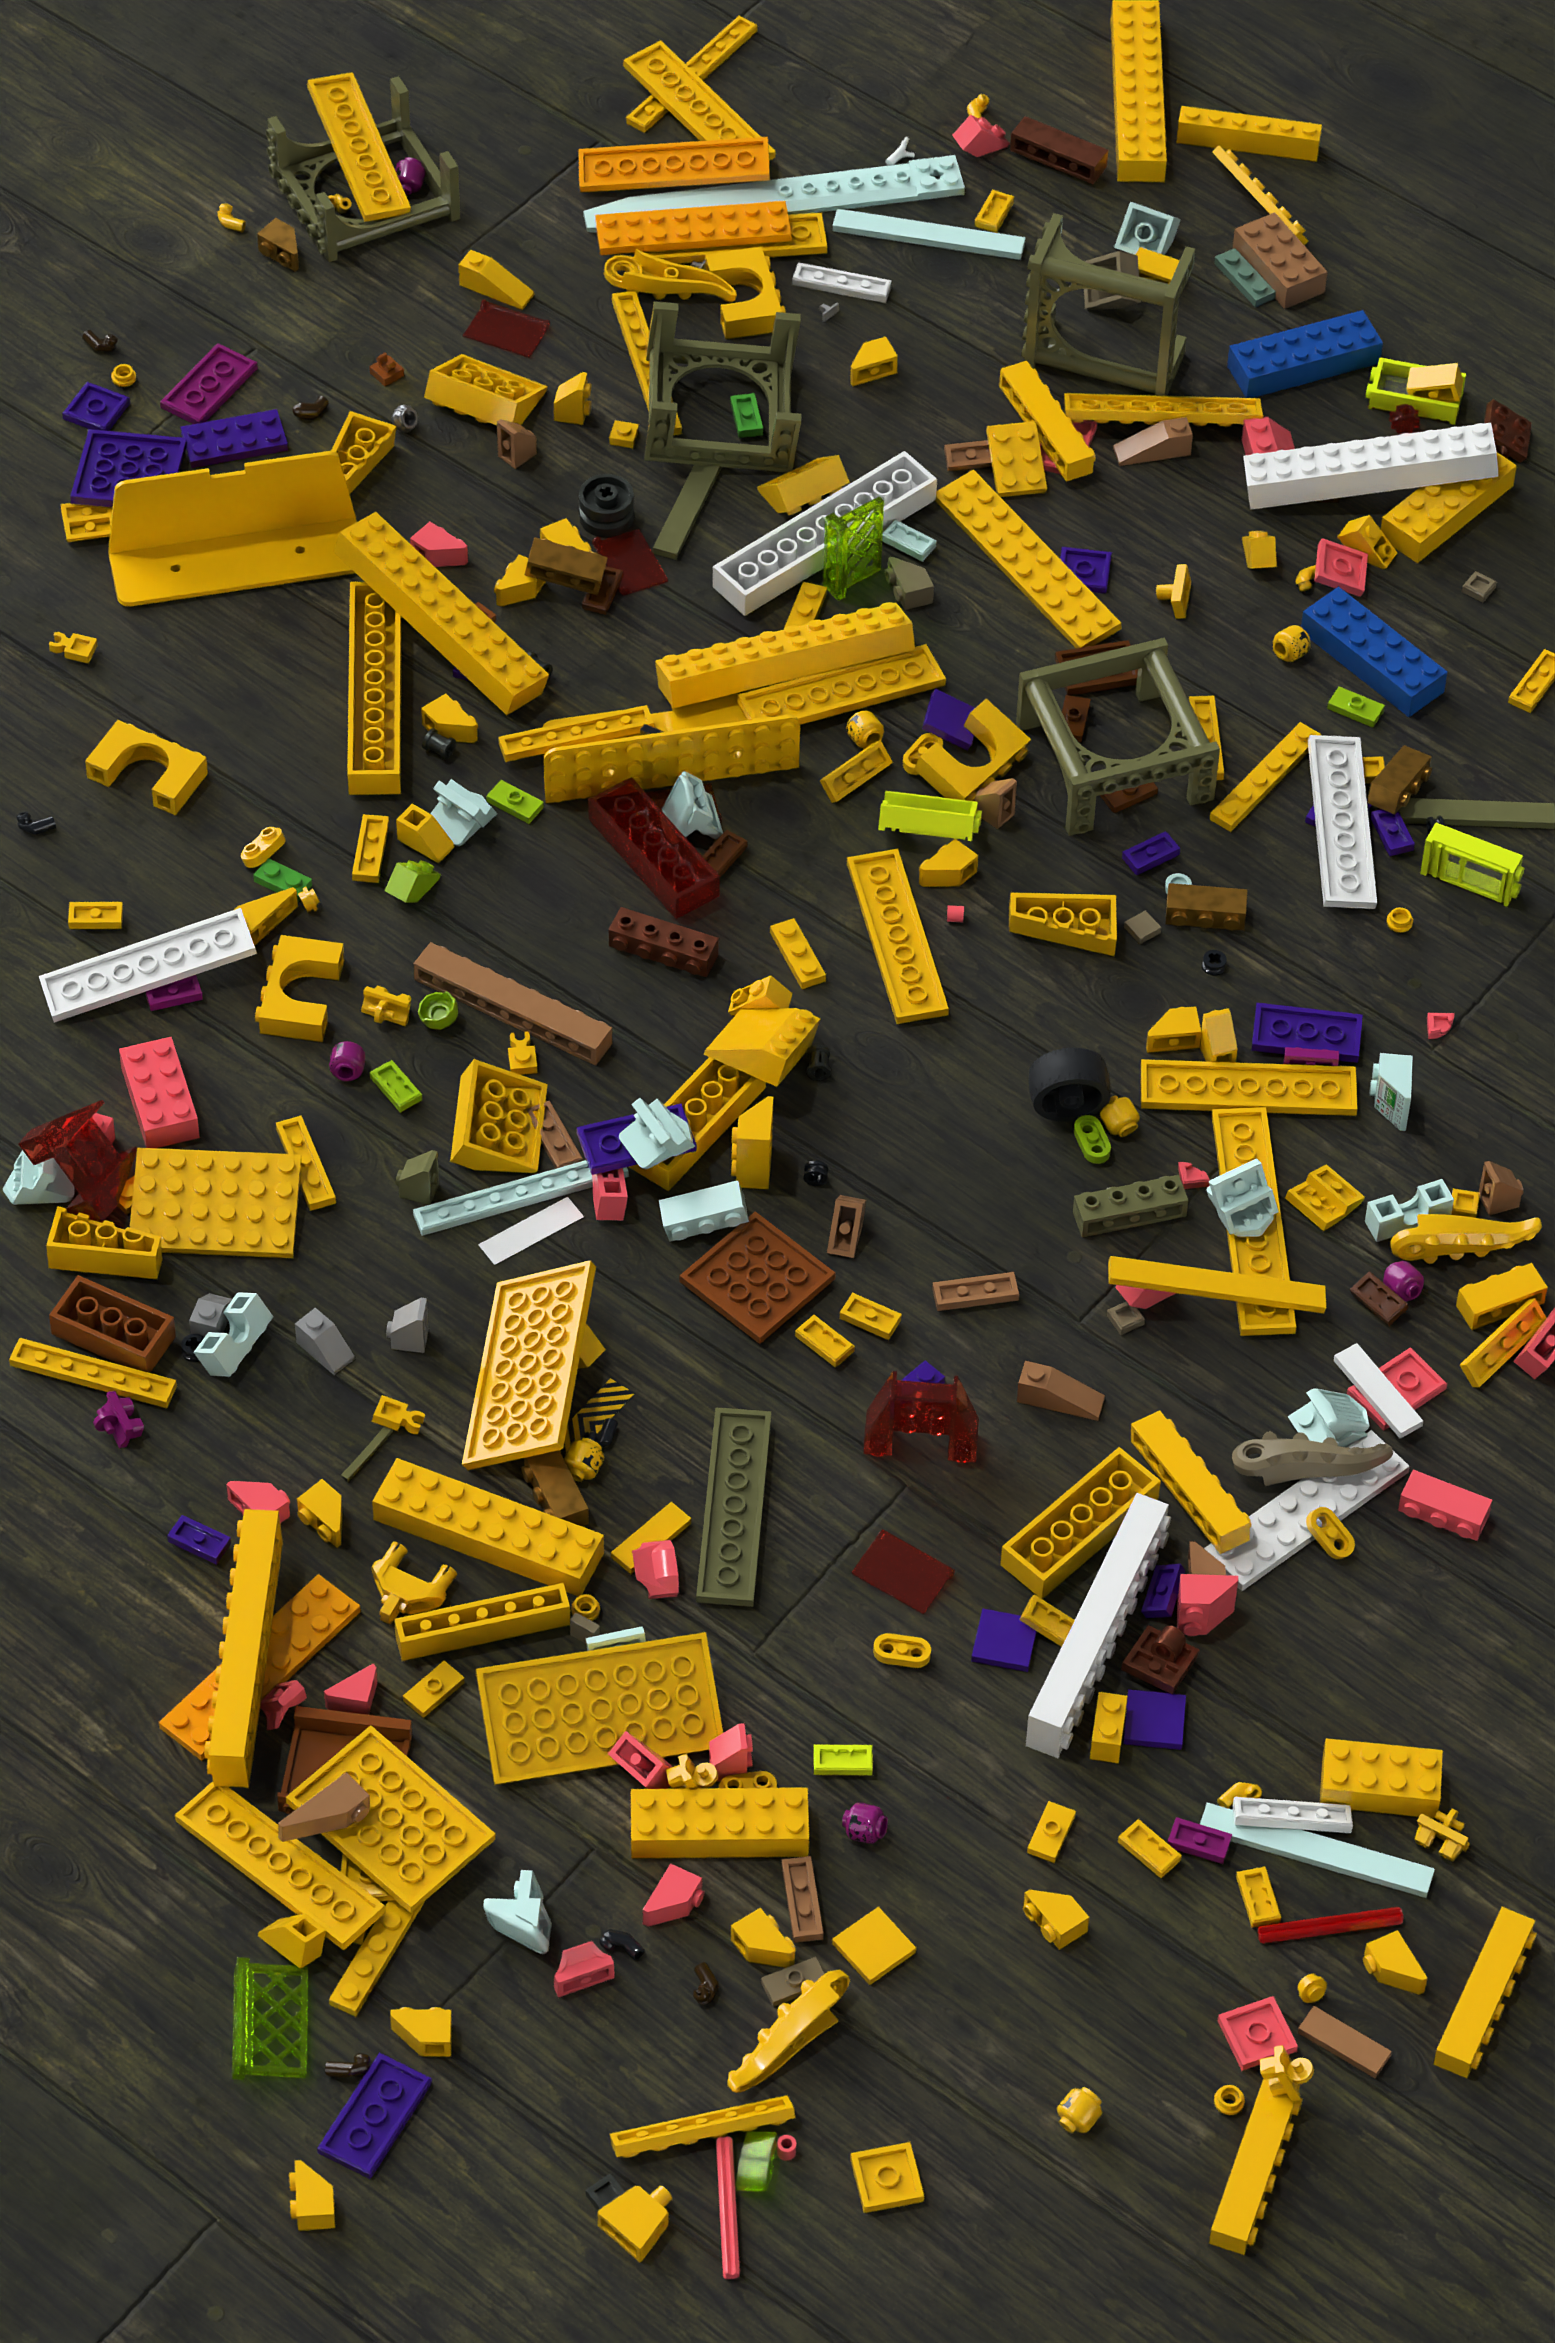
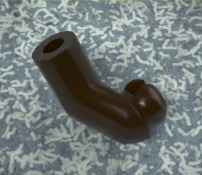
[693,1962,719,2005]

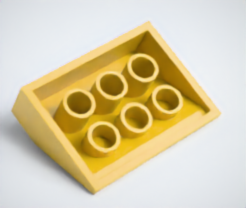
[424,354,548,425]
[704,1008,820,1087]
[450,1059,548,1173]

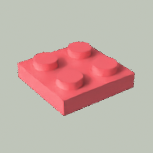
[1314,538,1368,597]
[1217,1996,1298,2071]

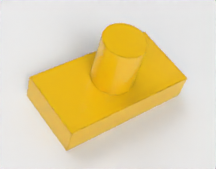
[1156,564,1192,619]

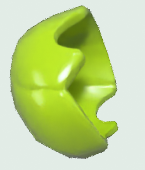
[418,991,458,1030]

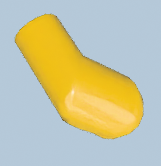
[967,94,989,119]
[328,194,351,214]
[217,203,246,232]
[1295,565,1316,592]
[1217,1782,1262,1809]

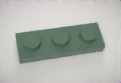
[1214,248,1276,307]

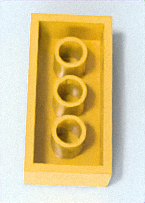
[1320,1738,1443,1818]

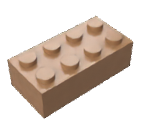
[1233,213,1327,309]

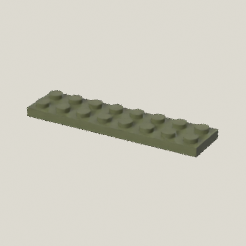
[696,1407,771,1607]

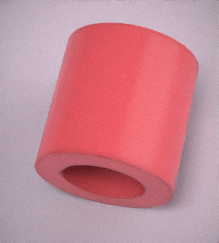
[947,905,964,923]
[777,2135,796,2161]

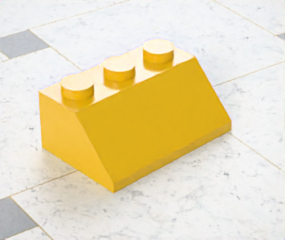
[757,455,850,515]
[731,1096,773,1189]

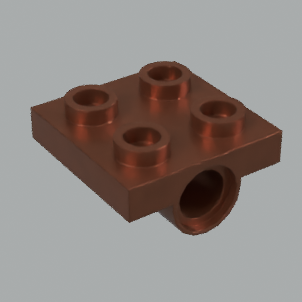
[1484,399,1532,463]
[1121,1625,1199,1695]

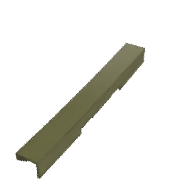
[341,1426,393,1483]

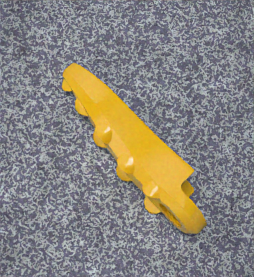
[604,249,737,302]
[1390,1214,1542,1264]
[727,1970,850,2093]

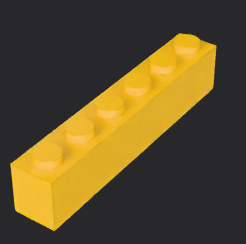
[1177,106,1322,162]
[999,360,1096,482]
[1131,1411,1252,1554]
[394,1583,570,1661]
[1433,1907,1537,2078]
[1209,2079,1303,2255]

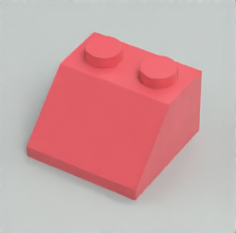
[1242,417,1295,455]
[1177,1574,1238,1636]

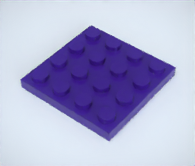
[70,429,187,508]

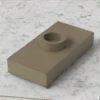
[761,1957,824,2007]

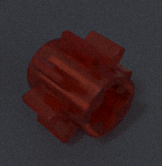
[1389,404,1420,434]

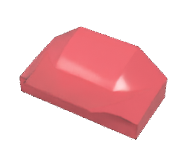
[632,1540,679,1599]
[260,1680,307,1730]
[554,1941,614,1997]

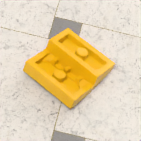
[61,503,112,542]
[1285,1164,1365,1231]

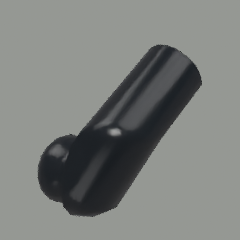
[17,812,56,835]
[582,1418,618,1448]
[599,1929,645,1960]

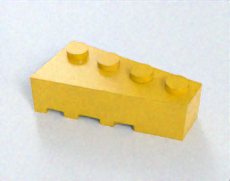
[331,411,397,494]
[1009,893,1117,957]
[46,1206,163,1279]

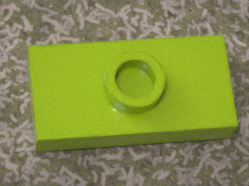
[1327,686,1385,727]
[486,780,544,824]
[370,1060,422,1112]

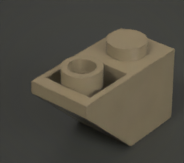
[885,557,934,610]

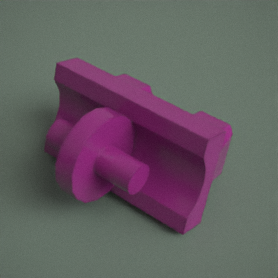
[93,1391,144,1448]

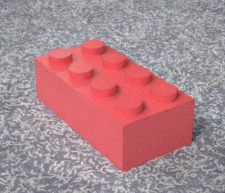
[119,1037,200,1148]

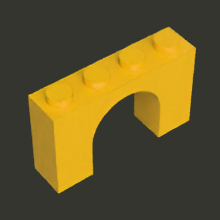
[705,246,786,339]
[914,698,1031,801]
[85,720,208,815]
[255,935,344,1042]

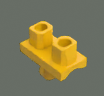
[361,986,411,1026]
[666,1754,718,1789]
[1415,1808,1470,1862]
[1260,2045,1314,2101]

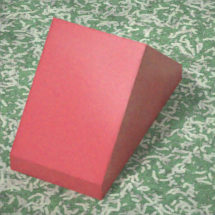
[324,1664,378,1715]

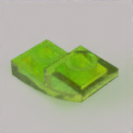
[736,2132,778,2191]

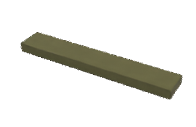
[653,464,722,560]
[1399,798,1555,829]

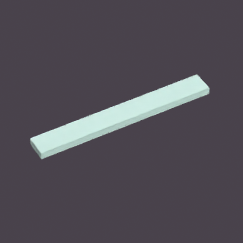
[833,209,1025,260]
[413,1160,629,1236]
[1200,1803,1435,1898]

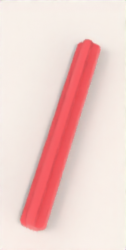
[716,2136,740,2279]

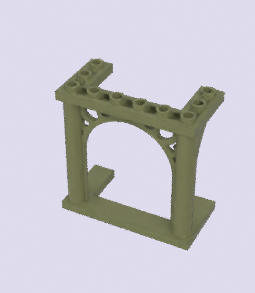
[266,76,460,262]
[1021,213,1195,396]
[644,302,801,472]
[1016,637,1220,836]

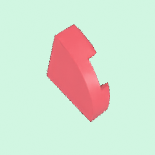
[1427,1013,1454,1039]
[1178,1162,1210,1189]

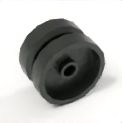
[579,474,634,538]

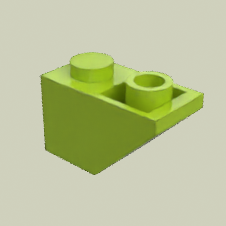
[384,860,441,903]

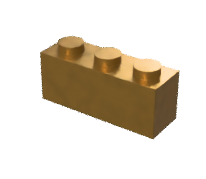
[525,537,608,595]
[1367,745,1432,814]
[1165,883,1247,930]
[521,1450,589,1526]

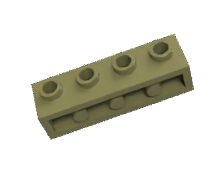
[1073,1175,1188,1237]

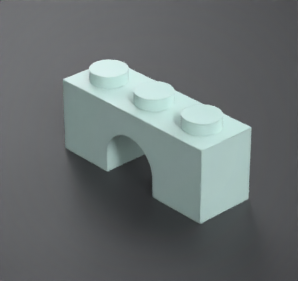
[1365,1179,1454,1242]
[194,1293,273,1377]

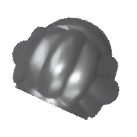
[391,405,418,432]

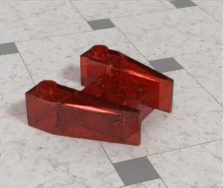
[18,1100,137,1223]
[864,1371,979,1463]

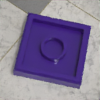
[62,382,130,431]
[1060,547,1112,593]
[922,689,975,750]
[971,1608,1037,1672]
[1124,1689,1186,1750]

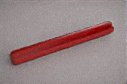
[1257,1907,1403,1943]

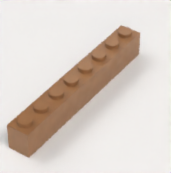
[413,942,612,1066]

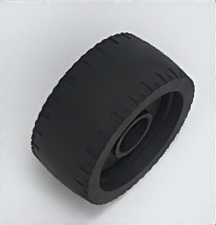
[1029,1047,1111,1122]

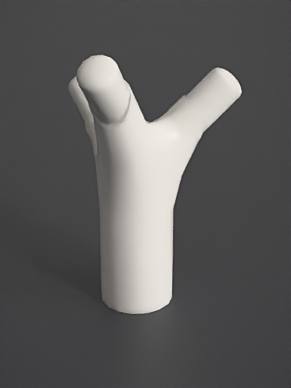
[886,137,915,166]

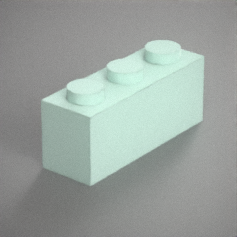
[659,1181,749,1242]

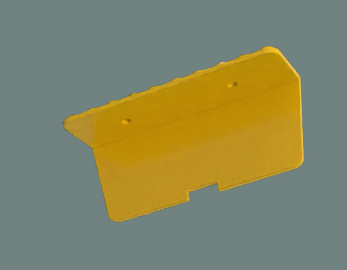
[108,451,357,606]
[543,693,800,803]

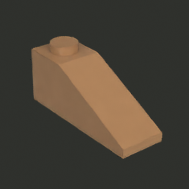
[1113,417,1193,466]
[1017,1361,1105,1421]
[278,1772,370,1842]

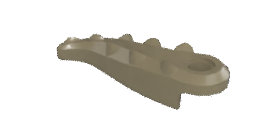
[1232,1431,1393,1486]

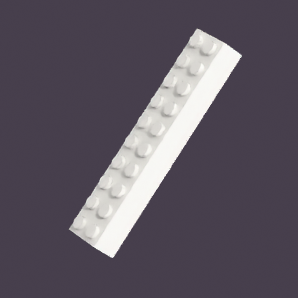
[1243,423,1499,510]
[713,451,937,616]
[1026,1493,1171,1758]

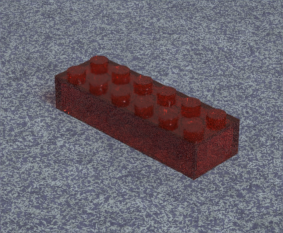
[588,777,720,919]

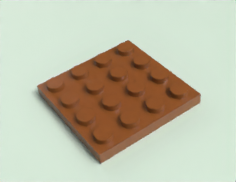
[679,1211,835,1344]

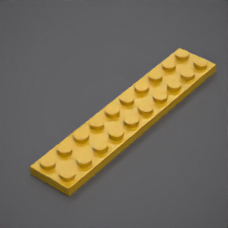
[935,469,1122,648]
[1212,1107,1296,1336]

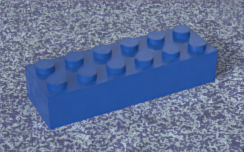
[1227,310,1383,398]
[1301,587,1448,717]

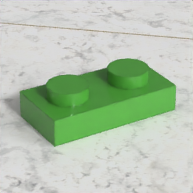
[730,393,763,438]
[253,859,312,902]

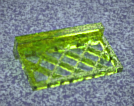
[823,496,884,601]
[232,1957,308,2080]

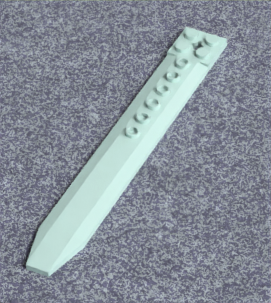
[584,155,965,232]

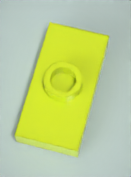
[814,1745,873,1775]

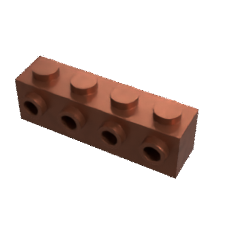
[1010,116,1108,184]
[609,907,719,977]

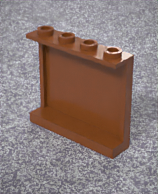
[277,1706,412,1814]

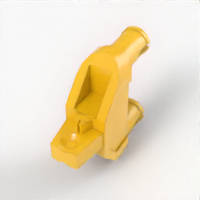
[371,1542,457,1625]

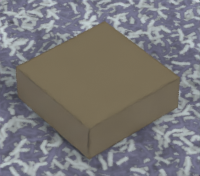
[1462,571,1497,603]
[1124,910,1161,944]
[1107,1301,1145,1335]
[570,1613,600,1644]

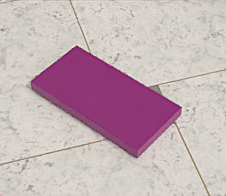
[160,343,258,424]

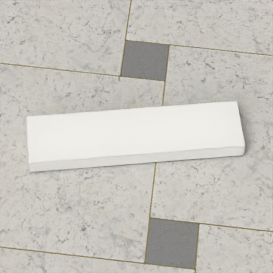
[792,263,892,303]
[1334,1343,1423,1438]
[1233,1797,1353,1833]

